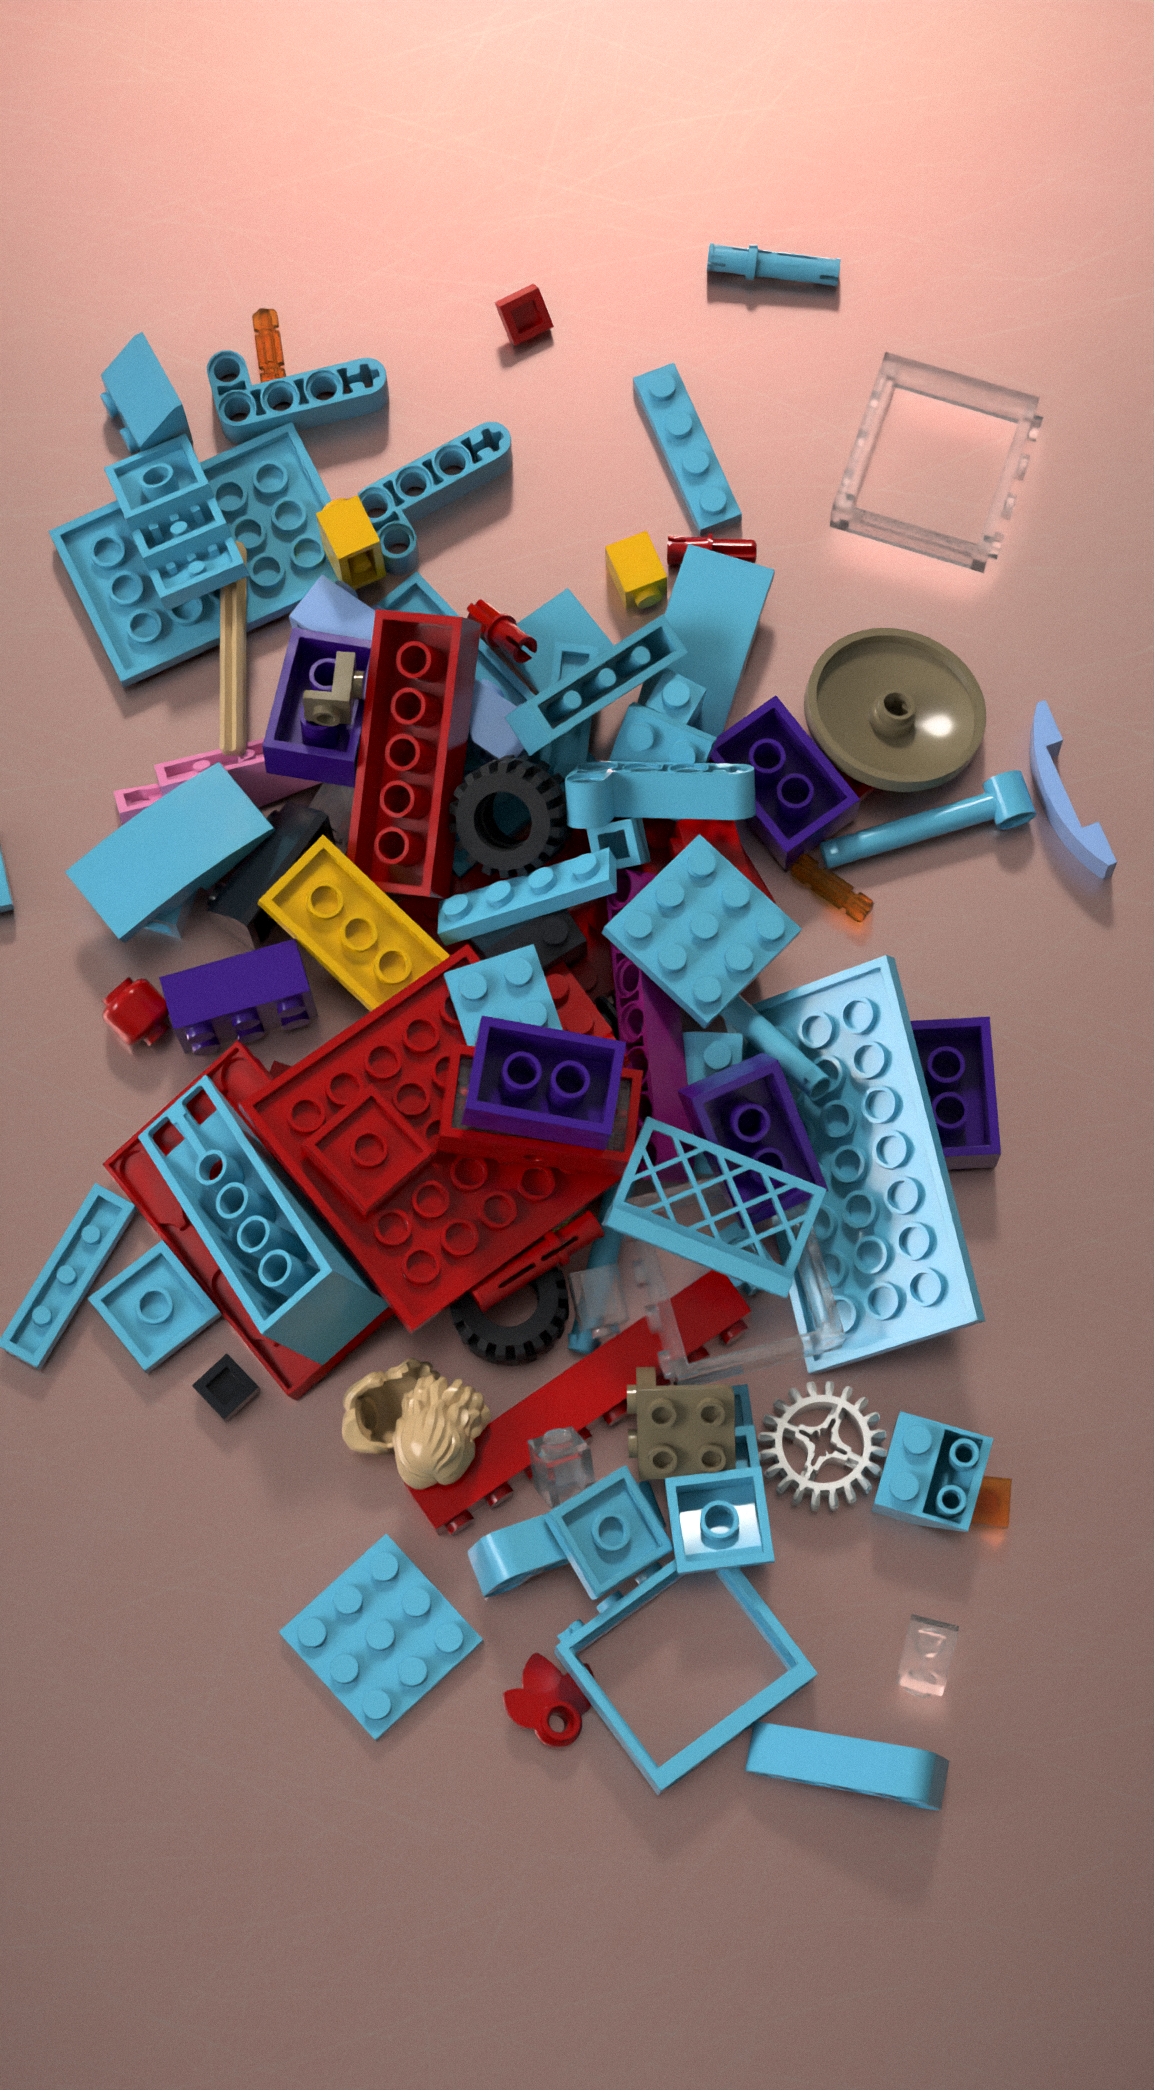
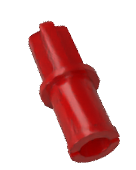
[667,533,757,565]
[467,599,537,663]

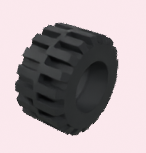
[448,754,574,878]
[450,1245,569,1366]

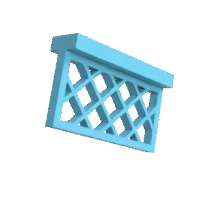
[601,1116,827,1298]

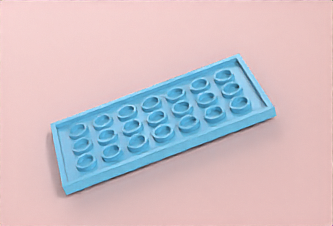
[724,955,985,1374]

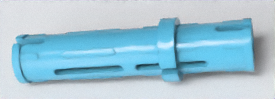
[706,243,841,287]

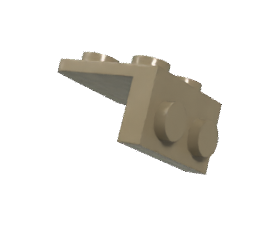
[627,1367,736,1480]

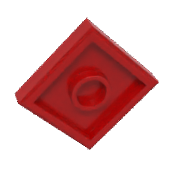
[300,1083,437,1218]

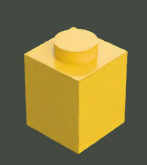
[605,530,667,610]

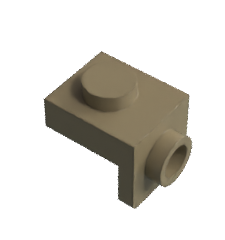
[303,651,365,726]

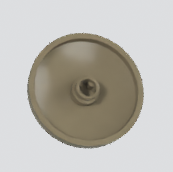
[804,628,986,792]

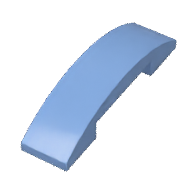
[1029,700,1117,880]

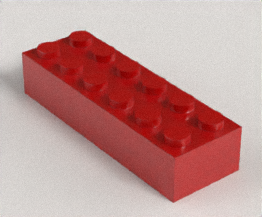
[347,609,481,899]

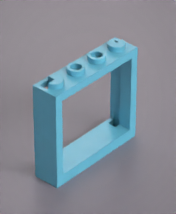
[554,1559,818,1796]

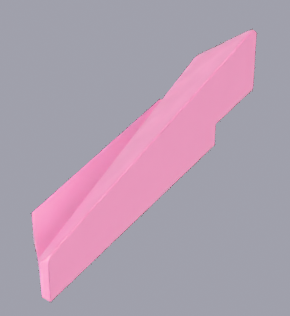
[113,738,322,825]

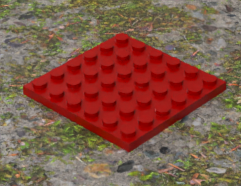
[239,944,640,1334]

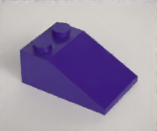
[677,1053,829,1230]

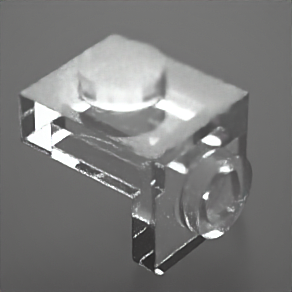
[896,1614,959,1697]

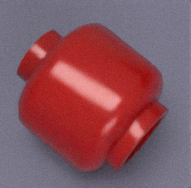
[102,977,170,1046]

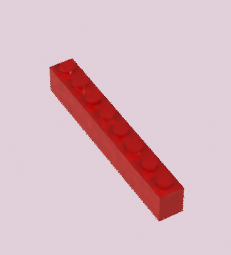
[404,1270,752,1536]

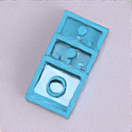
[104,433,250,611]
[637,544,775,737]
[65,762,276,943]
[664,1384,775,1575]

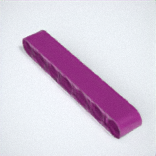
[606,868,695,1184]

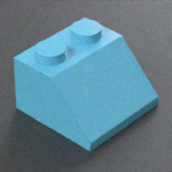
[100,332,193,454]

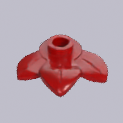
[502,1653,595,1748]

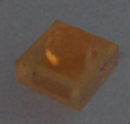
[970,1476,1012,1529]

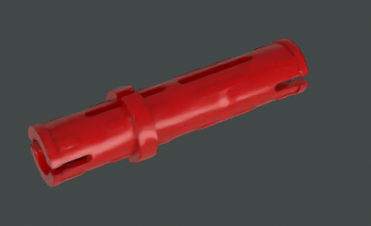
[470,1210,605,1312]

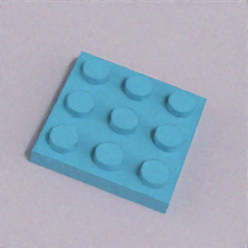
[602,834,802,1029]
[279,1534,484,1741]

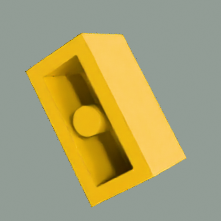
[316,495,386,590]

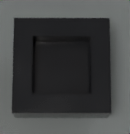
[192,1353,261,1422]

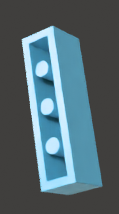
[505,614,688,756]

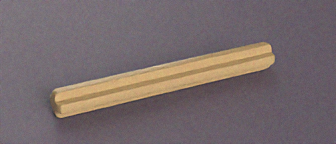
[220,541,247,756]

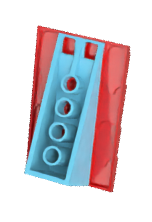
[102,1040,394,1401]

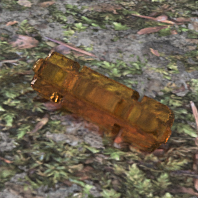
[252,307,286,383]
[791,853,874,923]

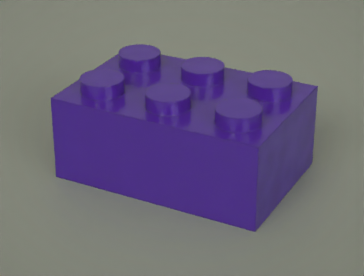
[262,627,372,788]
[708,695,860,869]
[159,939,318,1055]
[461,1016,626,1151]
[910,1016,1001,1169]

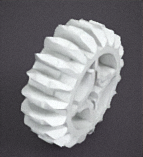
[758,1381,887,1511]

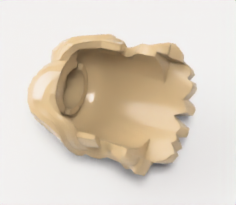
[342,1358,440,1455]
[392,1375,491,1489]

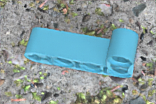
[207,350,389,445]
[357,422,513,576]
[565,761,756,829]
[467,1481,666,1598]
[745,1722,949,1810]

